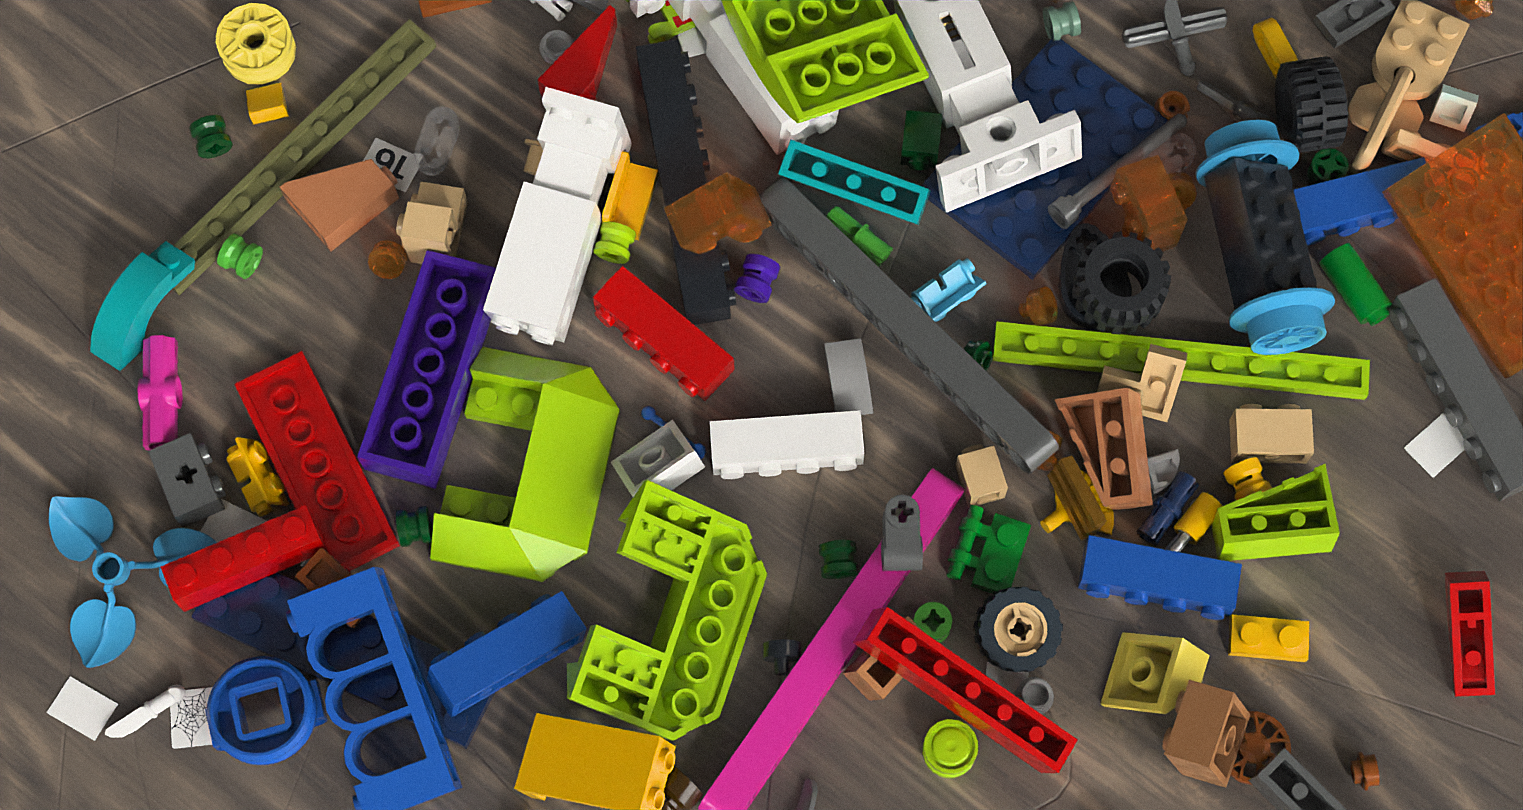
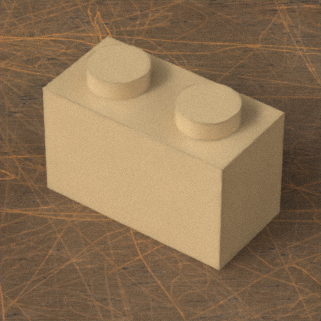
[1229,404,1314,464]

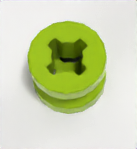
[593,221,636,264]

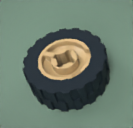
[973,587,1063,672]

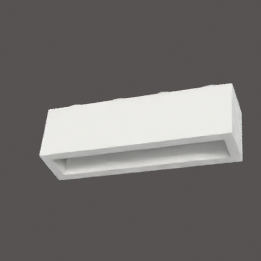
[709,410,864,479]

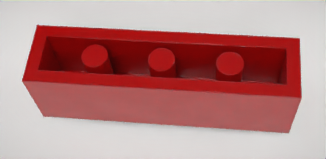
[593,266,735,401]
[161,505,328,612]

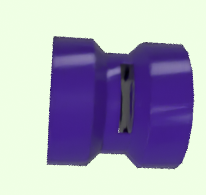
[734,254,781,303]

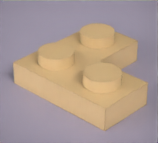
[1097,344,1187,422]

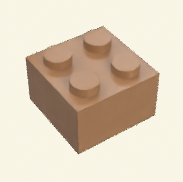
[1163,680,1250,788]

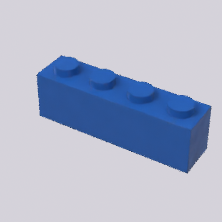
[1294,157,1439,245]
[1078,535,1242,620]
[427,591,587,718]

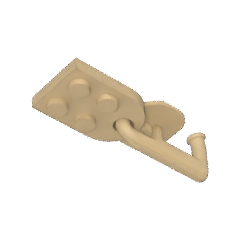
[1345,0,1470,177]

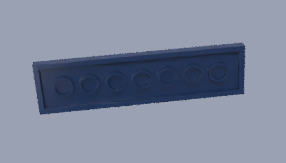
[191,573,495,749]

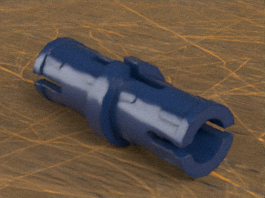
[1136,471,1199,546]

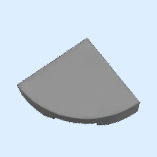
[1147,449,1180,497]

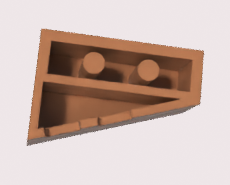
[1054,388,1153,510]

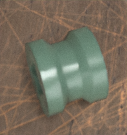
[1043,0,1081,41]

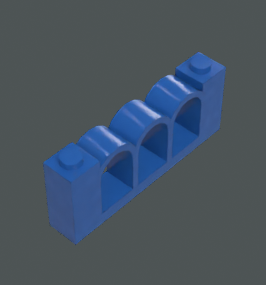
[286,567,463,810]

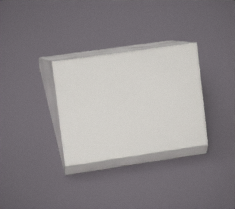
[611,419,705,498]

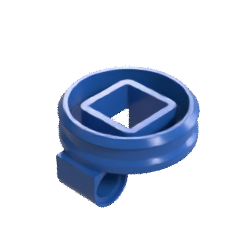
[205,656,327,765]

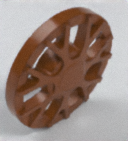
[1230,711,1291,785]

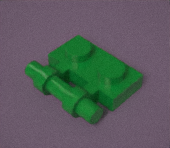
[946,505,1031,594]

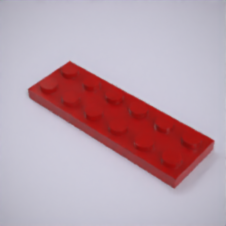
[234,351,400,571]

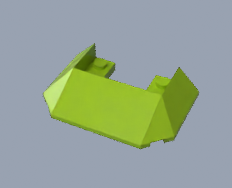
[430,347,620,582]
[567,480,767,741]

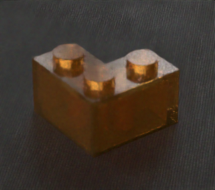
[1110,155,1188,252]
[664,172,772,253]

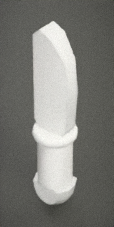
[105,684,185,737]

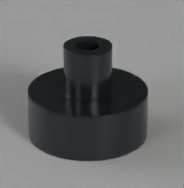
[762,639,801,676]

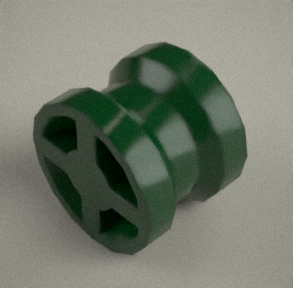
[189,115,233,159]
[1306,148,1348,185]
[396,505,432,547]
[819,540,859,579]

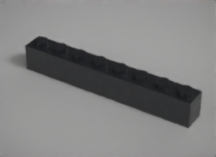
[636,39,737,325]

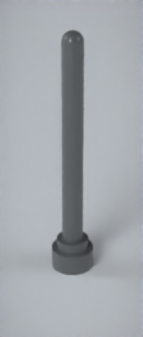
[1048,114,1187,229]

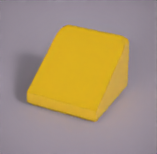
[246,83,289,124]

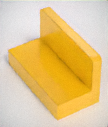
[602,151,658,241]

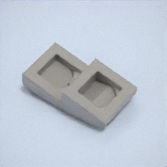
[824,338,873,415]

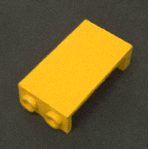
[514,713,676,810]

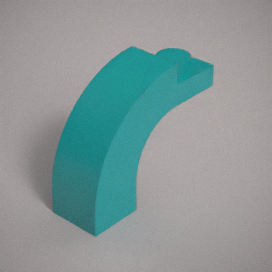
[90,241,195,371]

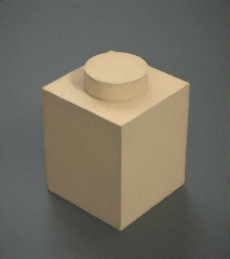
[955,445,1008,507]

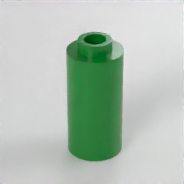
[1319,243,1392,326]

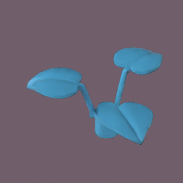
[49,496,217,668]

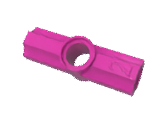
[137,335,183,450]

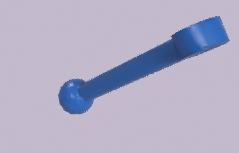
[641,406,706,459]

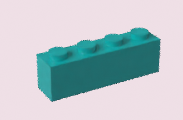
[778,139,931,225]

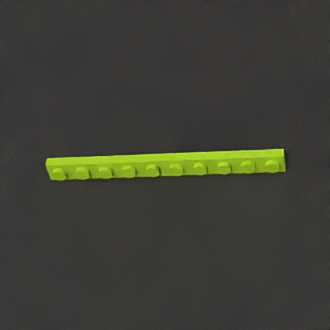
[992,321,1370,400]

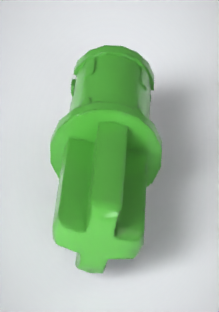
[826,206,893,267]

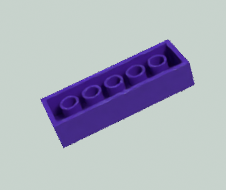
[357,250,496,489]

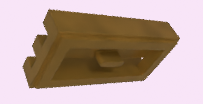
[1047,455,1106,541]

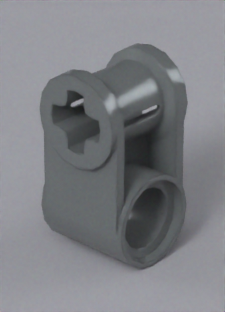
[881,494,923,571]

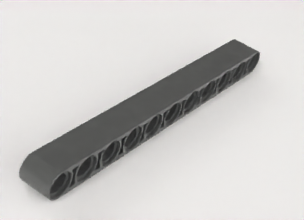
[753,176,1059,474]

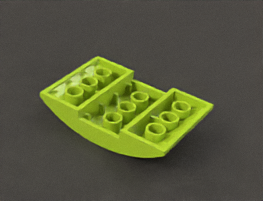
[721,0,929,124]

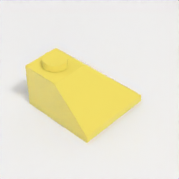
[1100,632,1210,714]

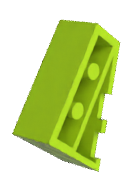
[1212,464,1340,561]

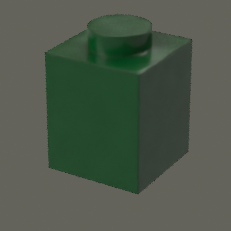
[900,110,943,170]

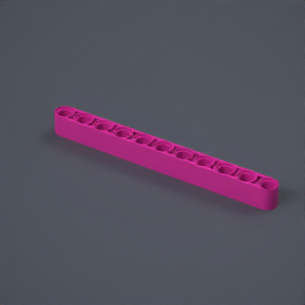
[698,468,965,810]

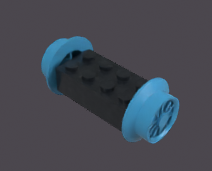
[1196,120,1335,355]

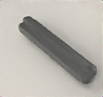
[1122,7,1227,48]

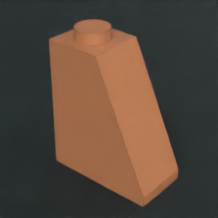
[280,159,399,252]

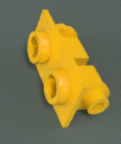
[226,437,289,517]

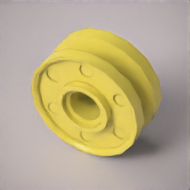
[215,3,296,85]

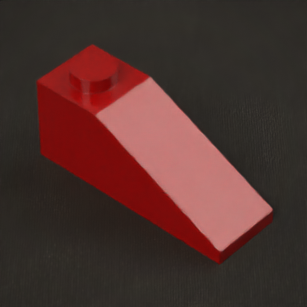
[537,5,617,101]
[1445,571,1495,697]

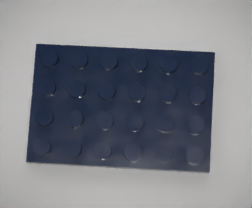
[921,37,1168,280]

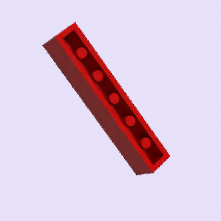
[852,607,1078,773]

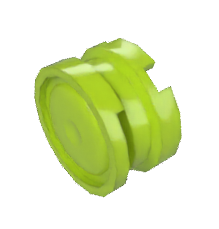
[922,719,978,778]

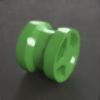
[217,233,263,279]
[913,602,953,644]

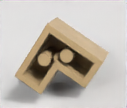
[396,182,468,264]

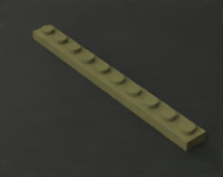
[172,19,437,296]

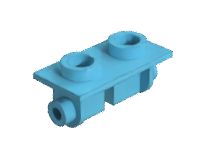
[911,258,987,322]

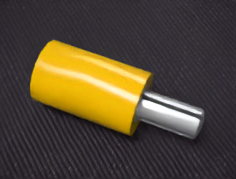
[1165,492,1222,552]

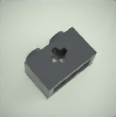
[148,433,227,528]

